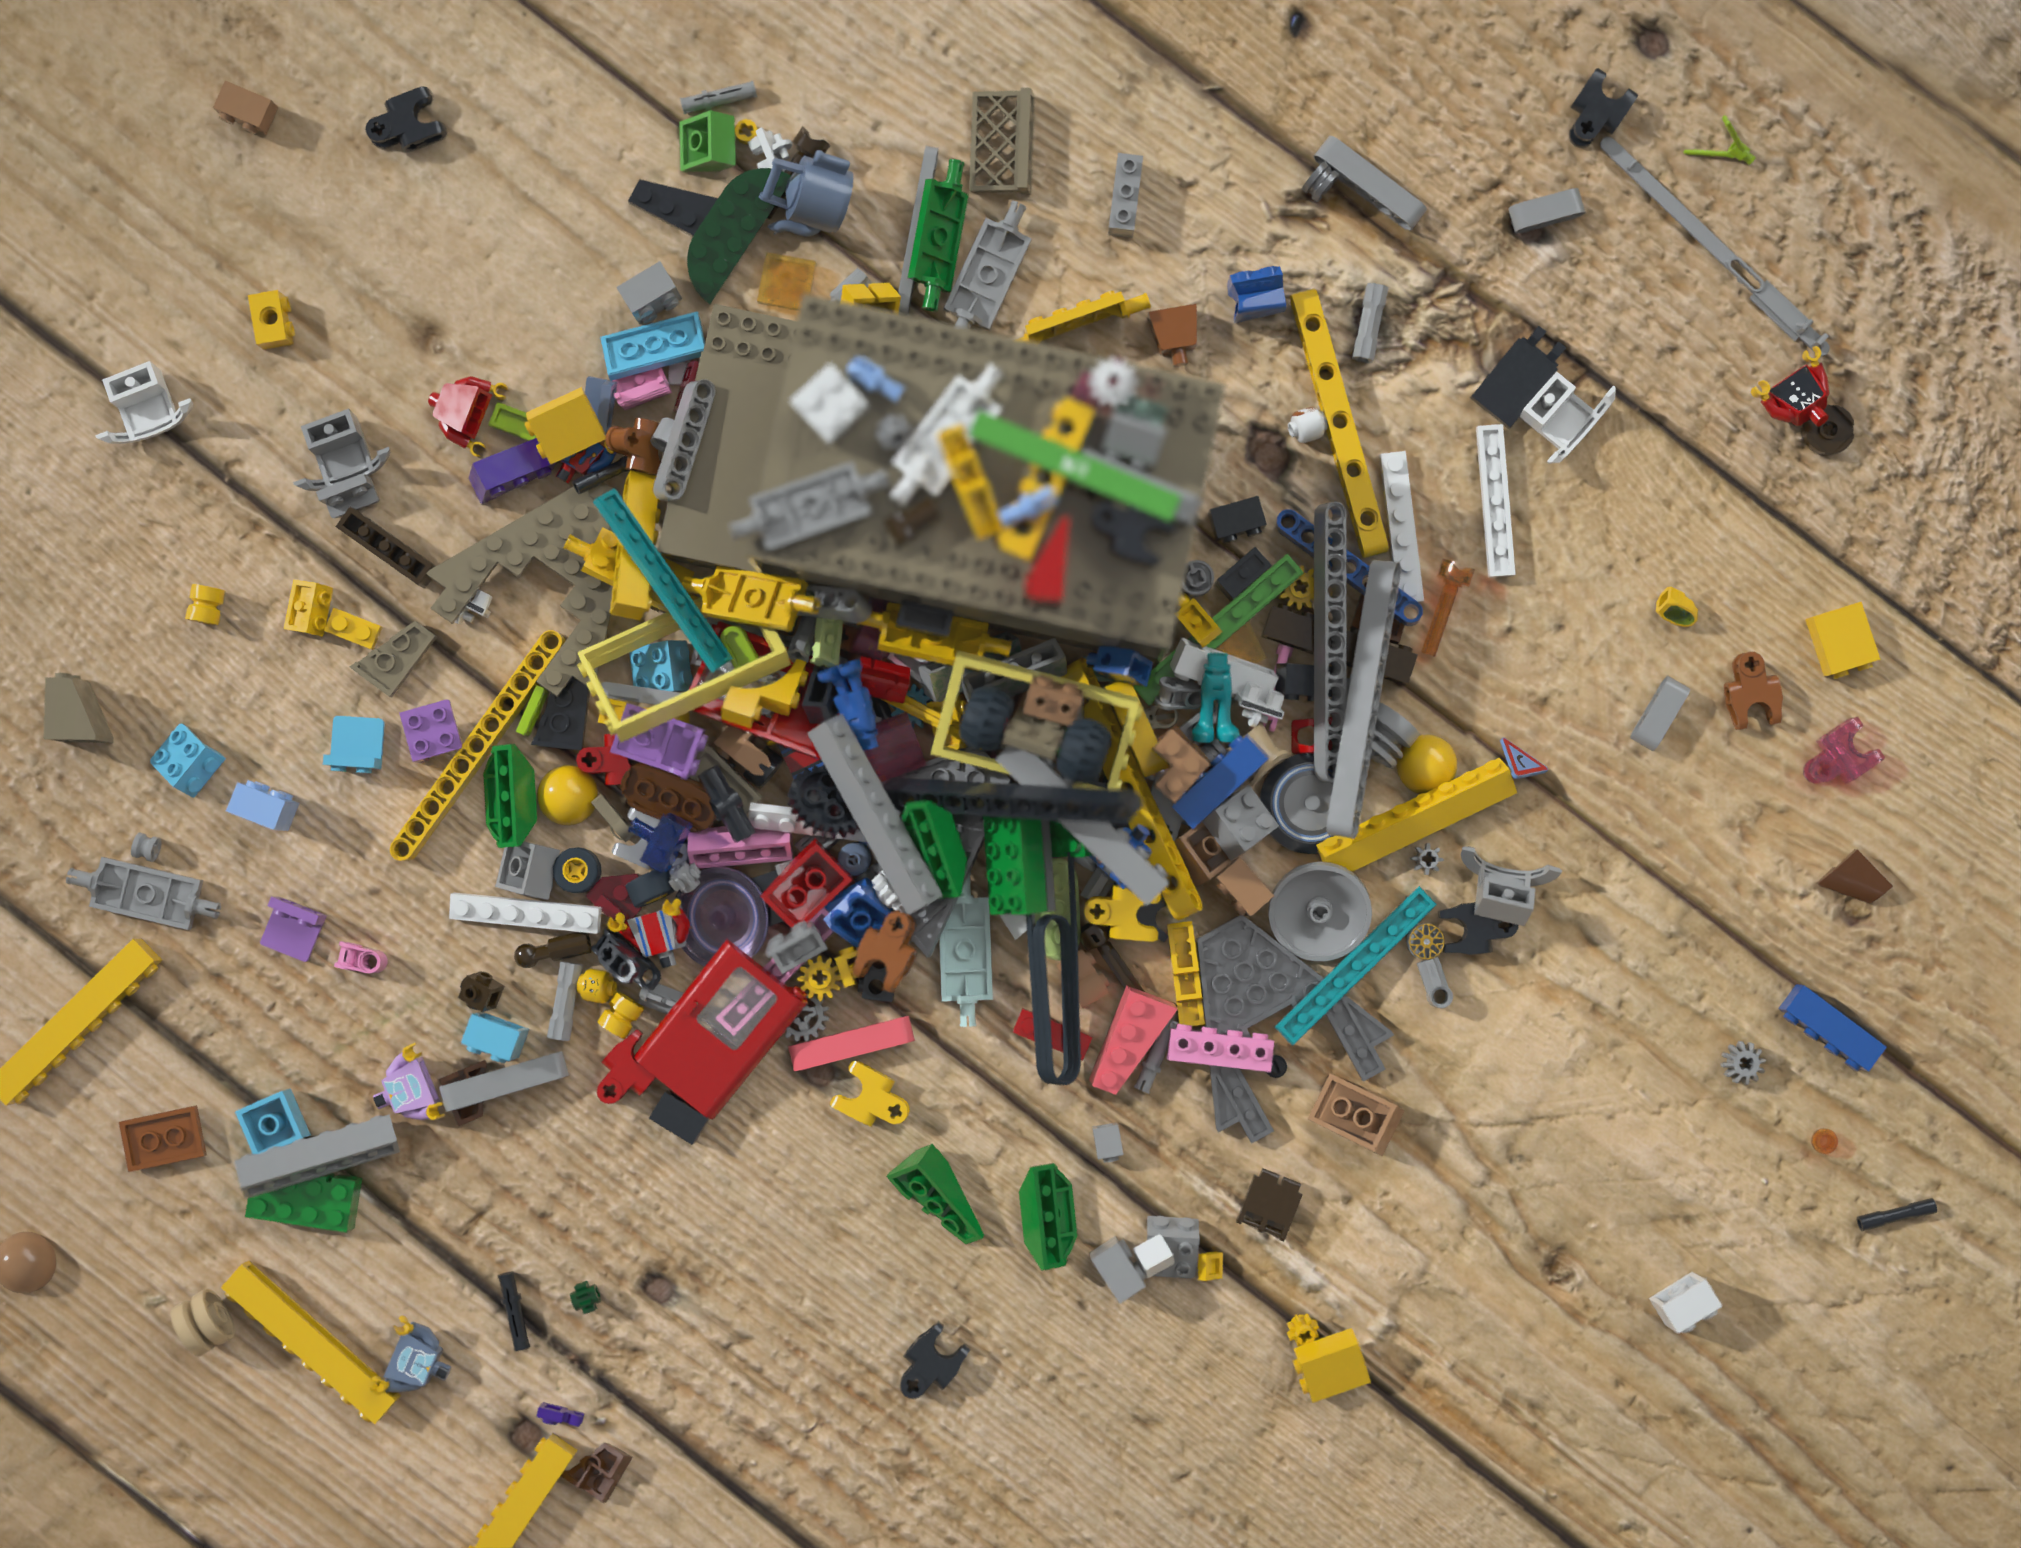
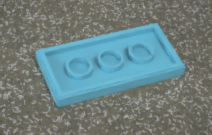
[600,311,705,381]

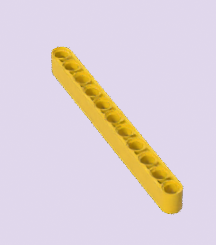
[390,630,566,861]

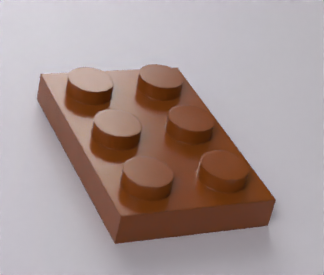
[119,1105,207,1172]

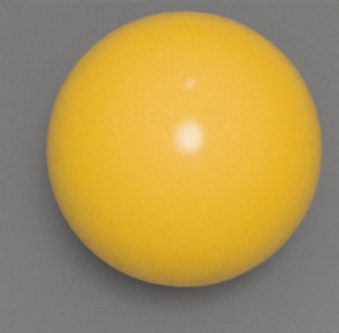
[1396,734,1457,794]
[537,765,598,826]

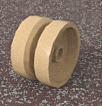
[171,1288,235,1357]

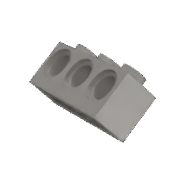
[1108,153,1143,238]

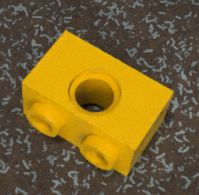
[248,290,295,350]

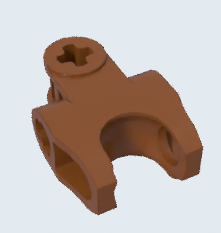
[606,418,661,474]
[1724,652,1783,730]
[853,911,917,992]

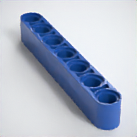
[1276,509,1423,626]

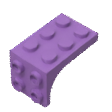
[610,703,708,779]

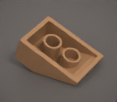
[1174,821,1261,888]
[1308,1074,1404,1157]

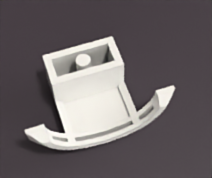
[95,361,193,444]
[1520,371,1616,464]

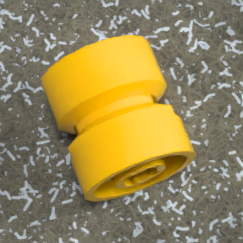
[185,584,225,626]
[597,991,645,1039]

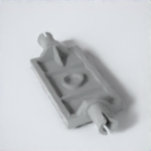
[944,201,1032,331]
[729,462,890,551]
[66,857,221,930]

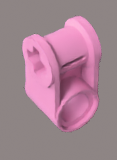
[334,941,388,973]

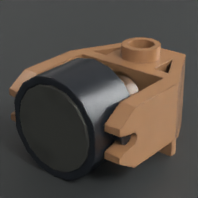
[714,725,784,789]

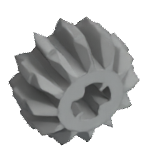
[1720,1041,1766,1085]

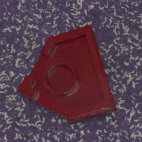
[585,874,642,923]

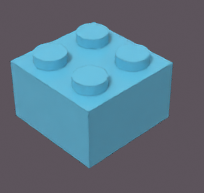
[461,1012,530,1063]
[235,1088,311,1154]

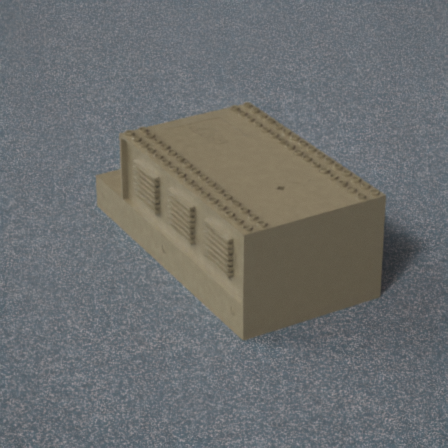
[658,294,1225,664]

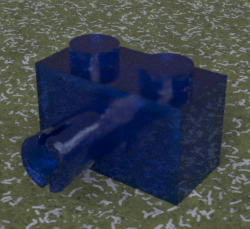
[628,813,693,873]

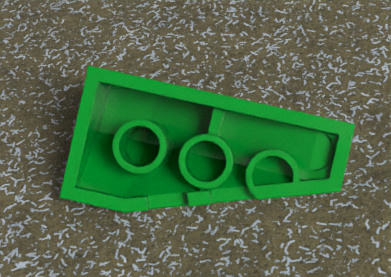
[886,1144,985,1244]

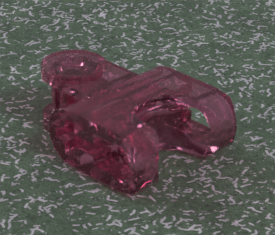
[1803,716,1885,784]

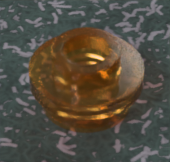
[1811,1128,1838,1154]

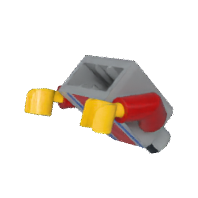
[607,898,691,969]

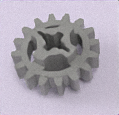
[785,990,830,1042]

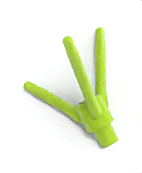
[1684,115,1756,165]

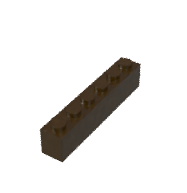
[1261,604,1418,685]

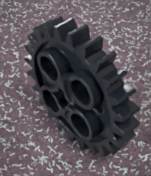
[787,764,860,839]

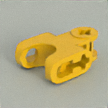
[1084,885,1162,942]
[830,1060,910,1127]

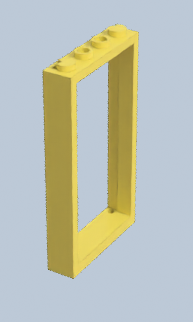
[577,597,791,743]
[931,650,1143,790]

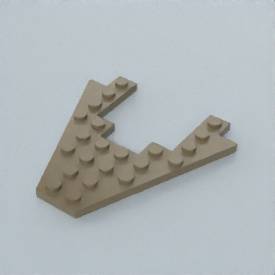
[426,482,623,697]

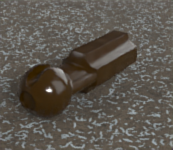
[514,932,592,968]

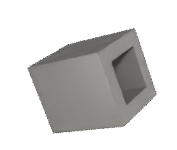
[1092,1122,1123,1163]

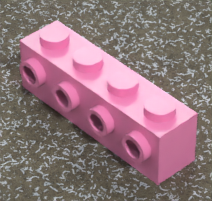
[687,826,793,869]
[1167,1024,1274,1072]

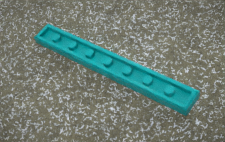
[593,488,733,673]
[1274,886,1437,1046]

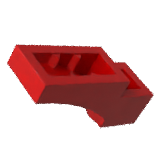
[1012,1008,1093,1061]

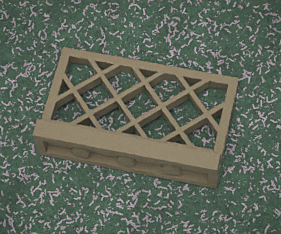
[969,88,1035,194]

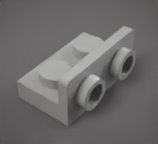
[316,473,379,519]

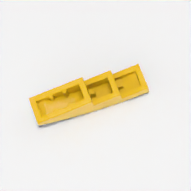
[936,423,1003,540]
[1167,921,1205,1027]

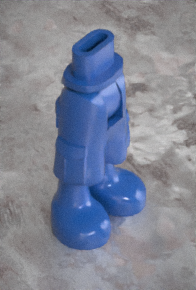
[817,660,879,751]

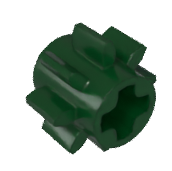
[570,1280,601,1315]

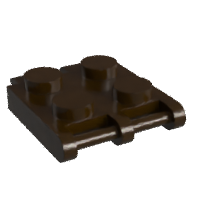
[1236,1168,1303,1242]

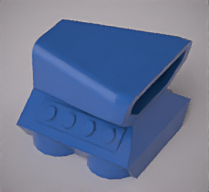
[1227,266,1287,323]
[824,877,895,948]

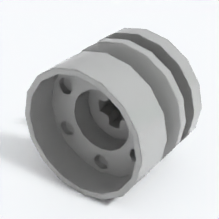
[1370,702,1420,769]

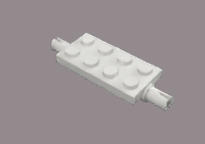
[891,365,1004,505]

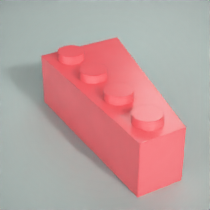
[1089,985,1178,1095]

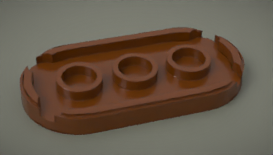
[621,762,717,833]

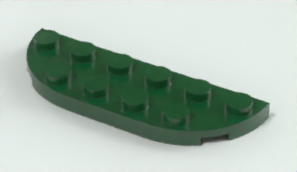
[687,168,791,304]

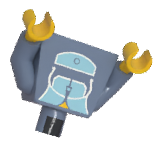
[369,1315,451,1395]

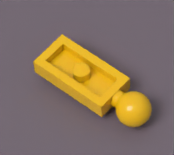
[1176,592,1223,648]

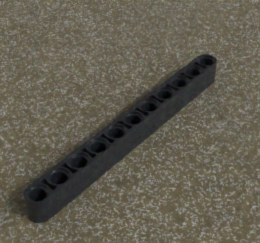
[882,777,1142,824]

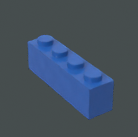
[1172,734,1269,829]
[1778,984,1887,1072]

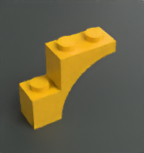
[721,659,809,729]

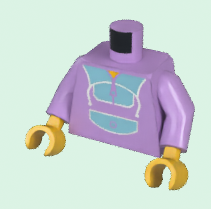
[373,1043,445,1120]

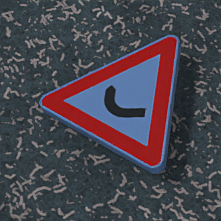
[1500,738,1548,779]

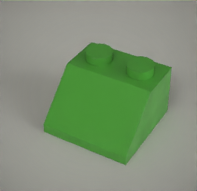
[679,110,736,172]

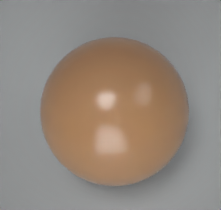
[0,1232,56,1294]

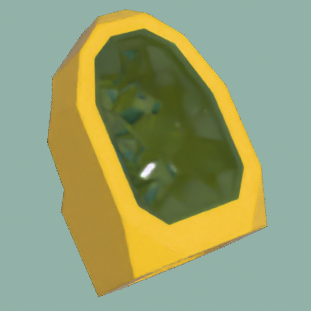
[1656,587,1698,627]

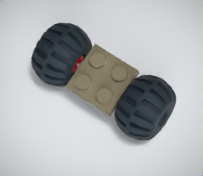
[960,686,1111,784]

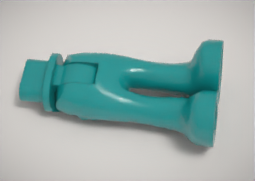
[1191,653,1240,743]

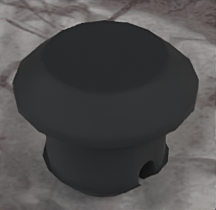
[1266,1055,1287,1078]

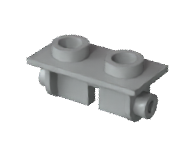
[638,980,683,1014]

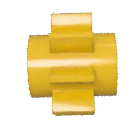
[1287,1313,1319,1347]

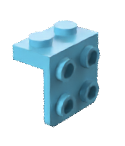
[629,640,692,692]
[323,716,385,773]
[150,724,226,798]

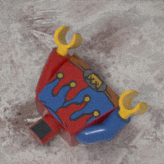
[556,440,617,484]

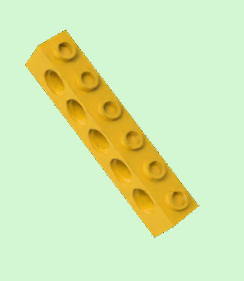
[997,397,1095,563]

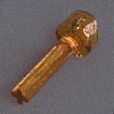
[1421,559,1475,657]

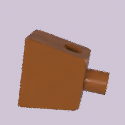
[1147,304,1197,367]

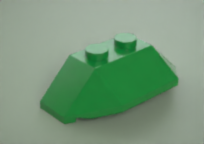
[483,744,537,848]
[901,801,967,898]
[1019,1163,1078,1271]

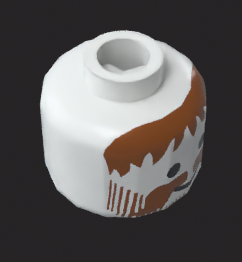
[1288,407,1327,443]

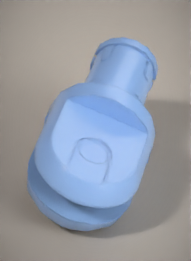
[847,357,905,402]
[999,487,1058,528]

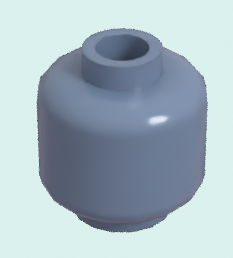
[837,842,872,876]

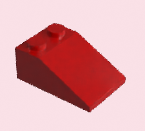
[1024,516,1069,606]
[760,838,852,928]

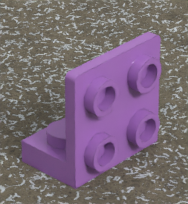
[399,699,462,763]
[260,897,327,962]

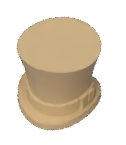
[1226,722,1291,786]

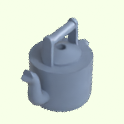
[759,150,854,237]

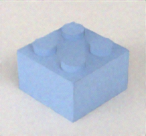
[226,780,299,831]

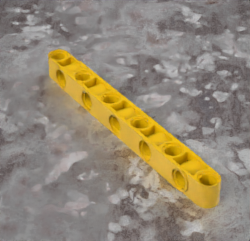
[1290,288,1389,558]
[1061,657,1202,921]

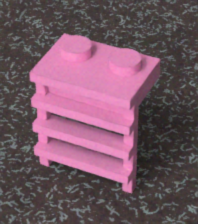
[613,367,672,410]

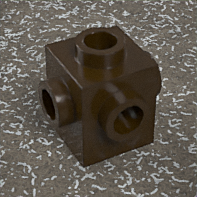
[458,971,505,1012]

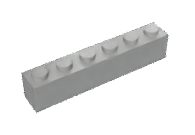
[234,1115,400,1199]

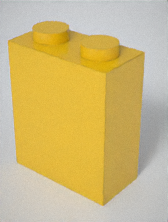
[524,387,606,464]
[1805,601,1881,679]
[1292,1328,1371,1403]

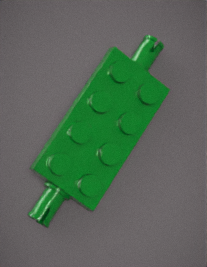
[908,159,969,312]

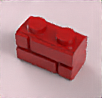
[860,656,911,704]

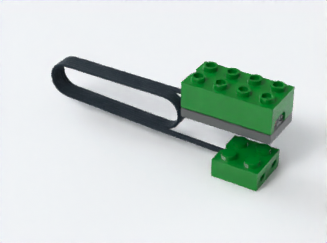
[983,816,1095,1085]

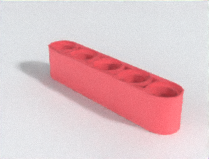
[788,1016,915,1071]

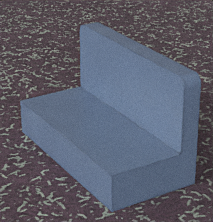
[585,376,617,435]

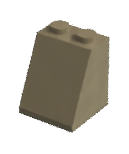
[44,673,113,743]

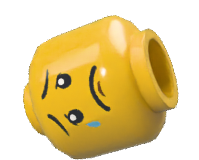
[577,968,617,1004]

